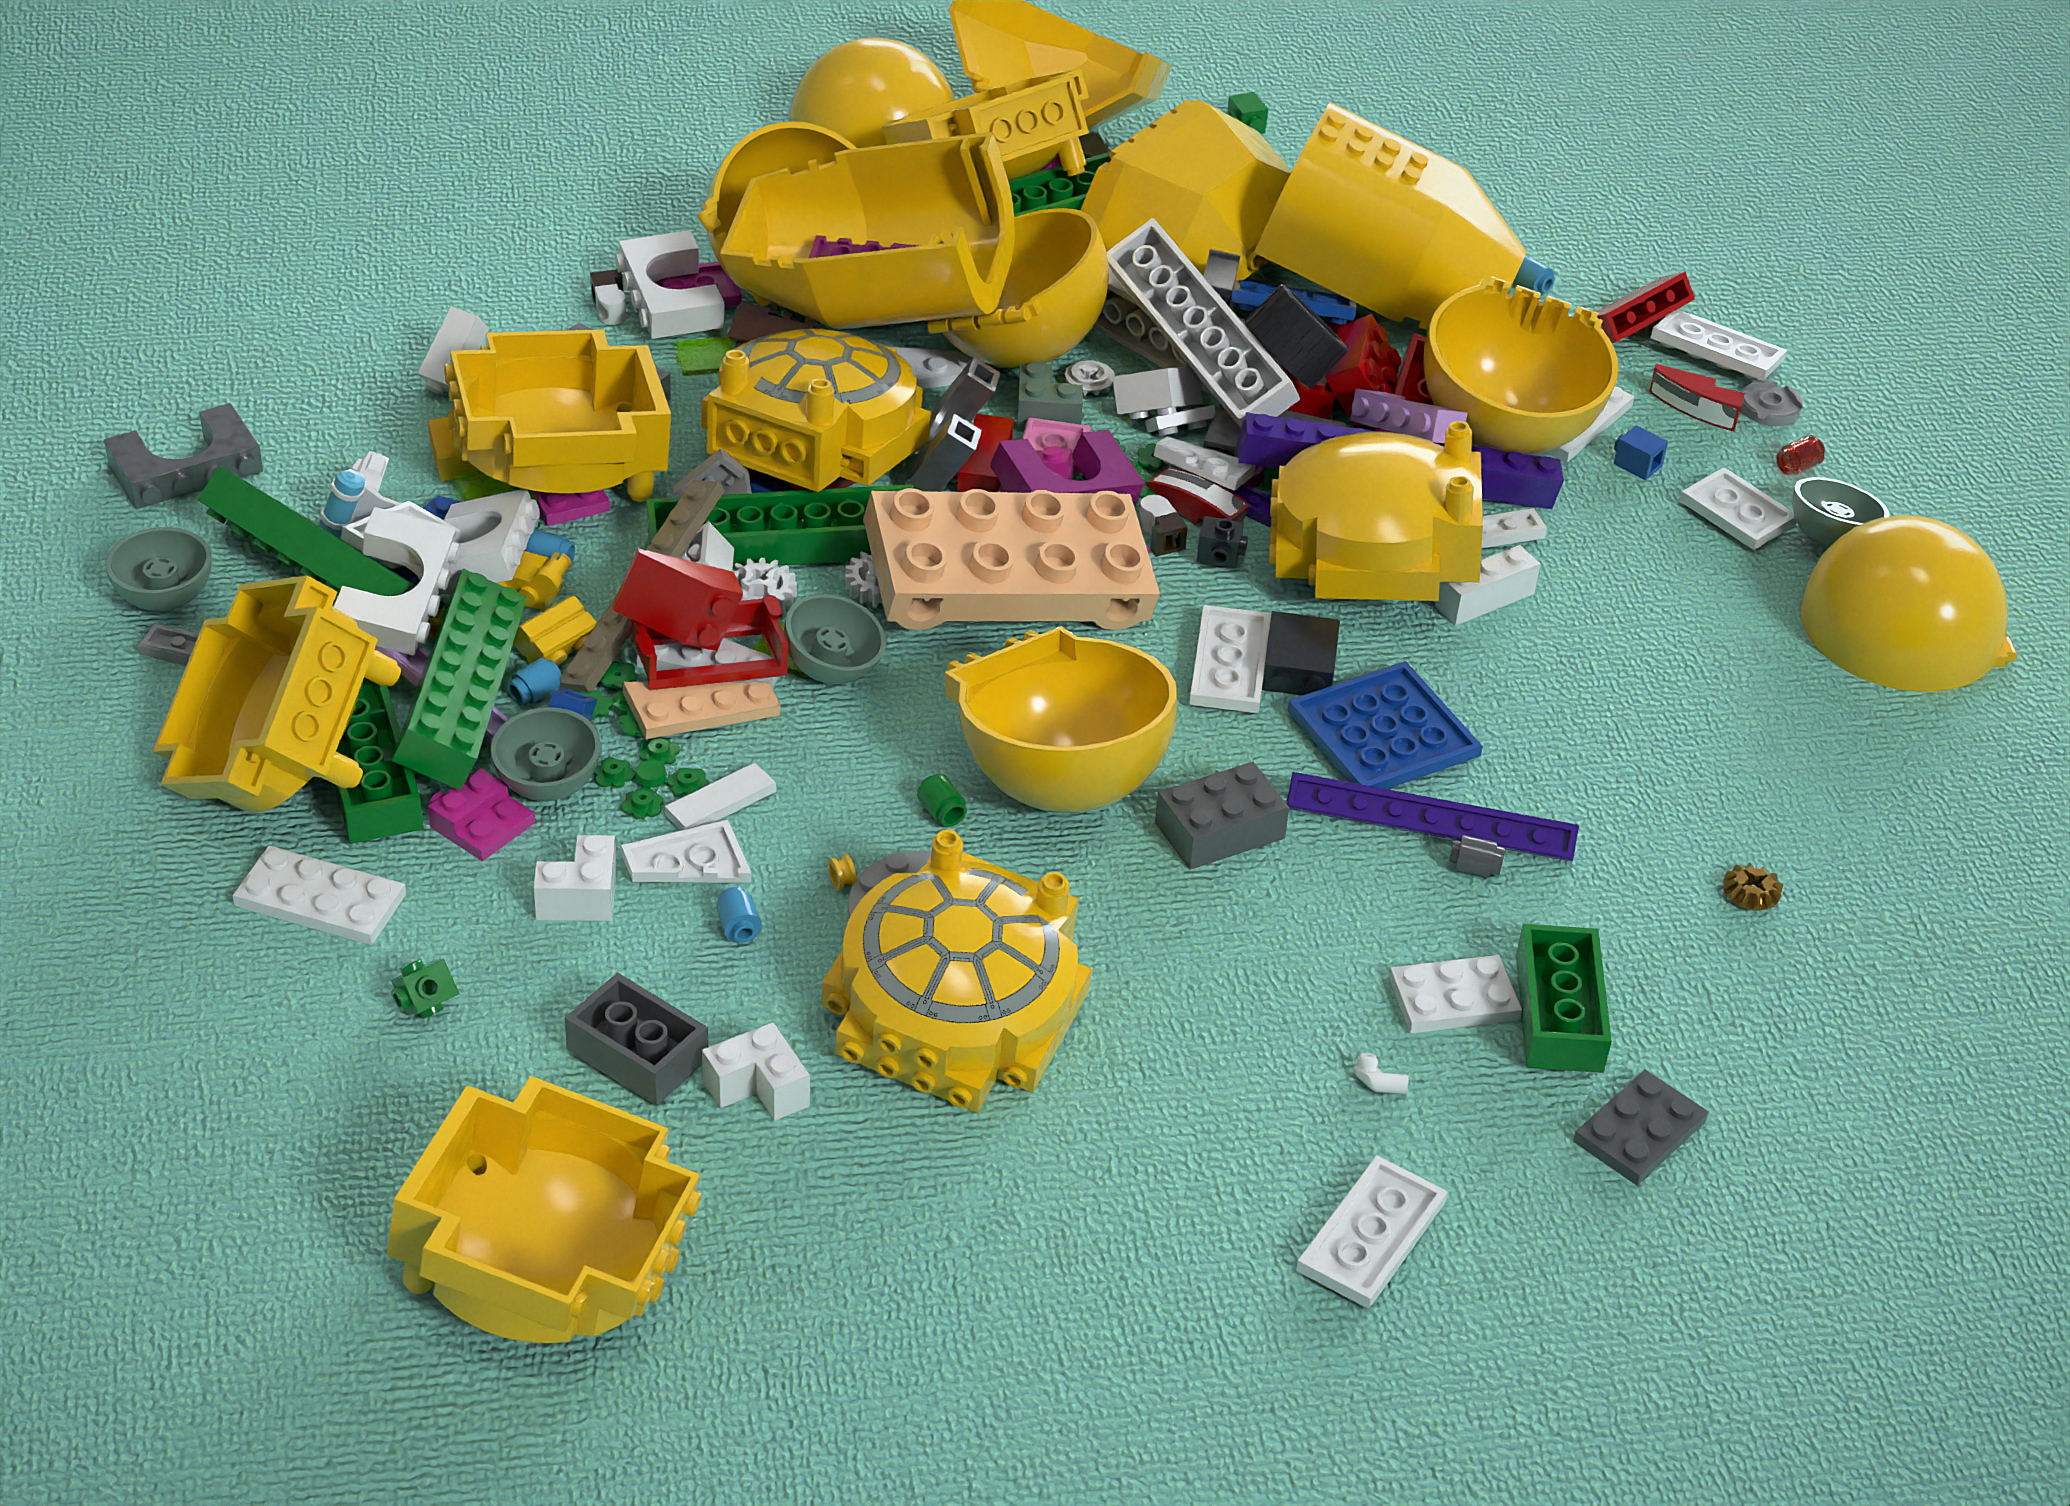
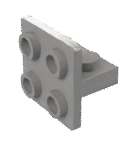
[672,448,751,497]

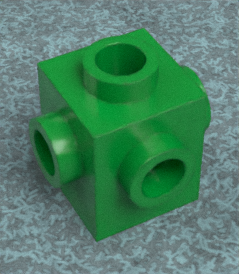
[391,958,460,1019]

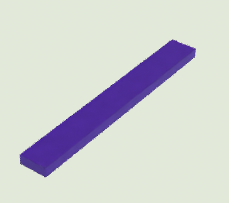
[1286,772,1579,862]

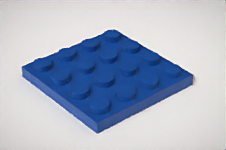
[1231,280,1356,324]
[1287,661,1483,789]

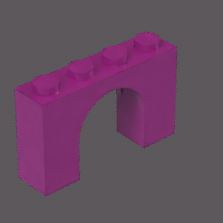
[989,430,1145,506]

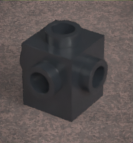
[1196,516,1248,569]

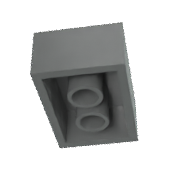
[1155,762,1289,870]
[564,972,708,1106]

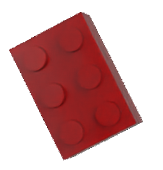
[1325,314,1401,427]

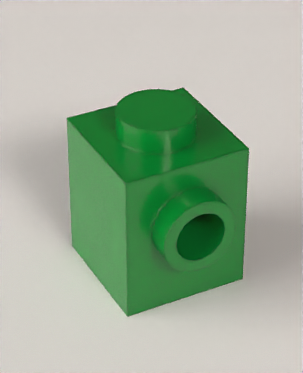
[1227,91,1268,134]

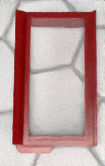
[631,595,789,690]

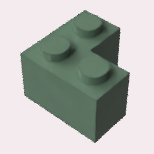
[1017,362,1083,432]

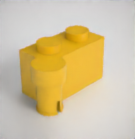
[497,551,572,611]

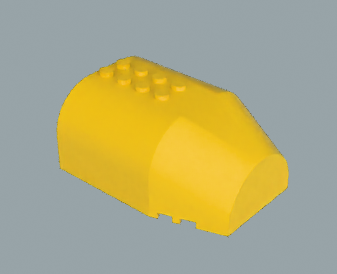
[1254,102,1527,330]
[720,132,1015,330]

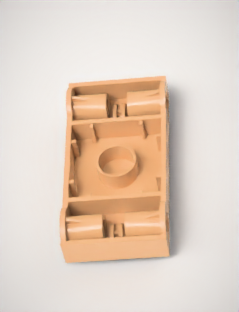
[864,488,1160,630]

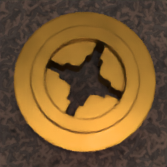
[1723,862,1783,910]

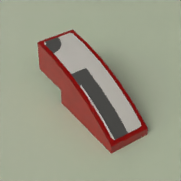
[1649,364,1745,432]
[1147,467,1250,525]

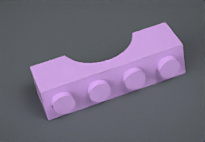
[1350,389,1467,443]

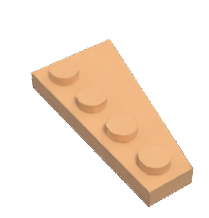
[622,682,781,739]

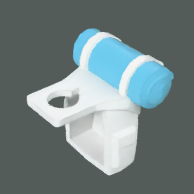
[319,451,401,537]

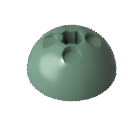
[1792,477,1889,548]
[105,527,212,611]
[784,594,886,684]
[491,707,601,801]

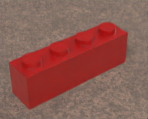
[1596,271,1695,343]

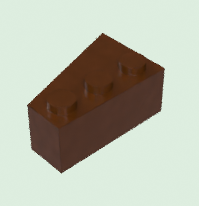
[727,302,825,348]

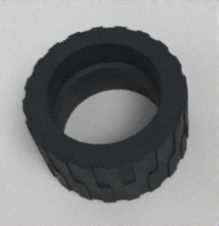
[1244,284,1348,388]

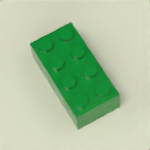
[1516,924,1612,1073]

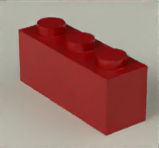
[953,414,1014,492]

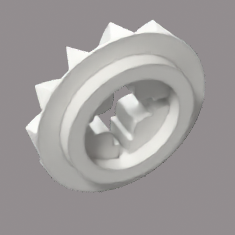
[1065,360,1115,396]

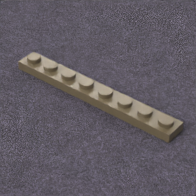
[560,480,724,693]

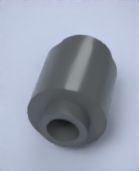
[1449,835,1505,878]

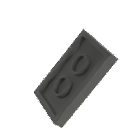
[1573,1069,1709,1186]

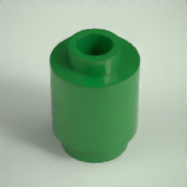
[917,774,967,827]

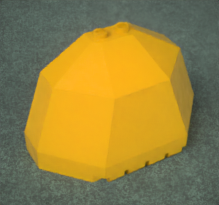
[949,0,1172,131]
[1080,99,1292,281]

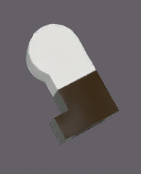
[590,269,626,325]
[1139,495,1188,557]

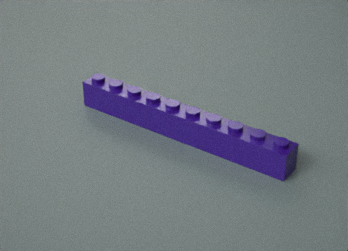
[1237,412,1564,509]

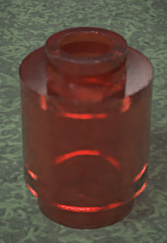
[1776,435,1825,475]

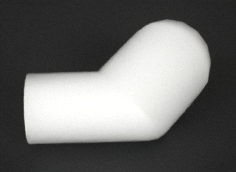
[1354,1053,1408,1094]

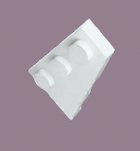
[1154,436,1256,491]
[621,820,752,883]

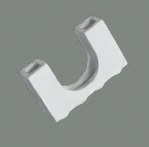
[615,230,724,339]
[418,306,490,395]
[438,489,540,595]
[334,507,460,656]

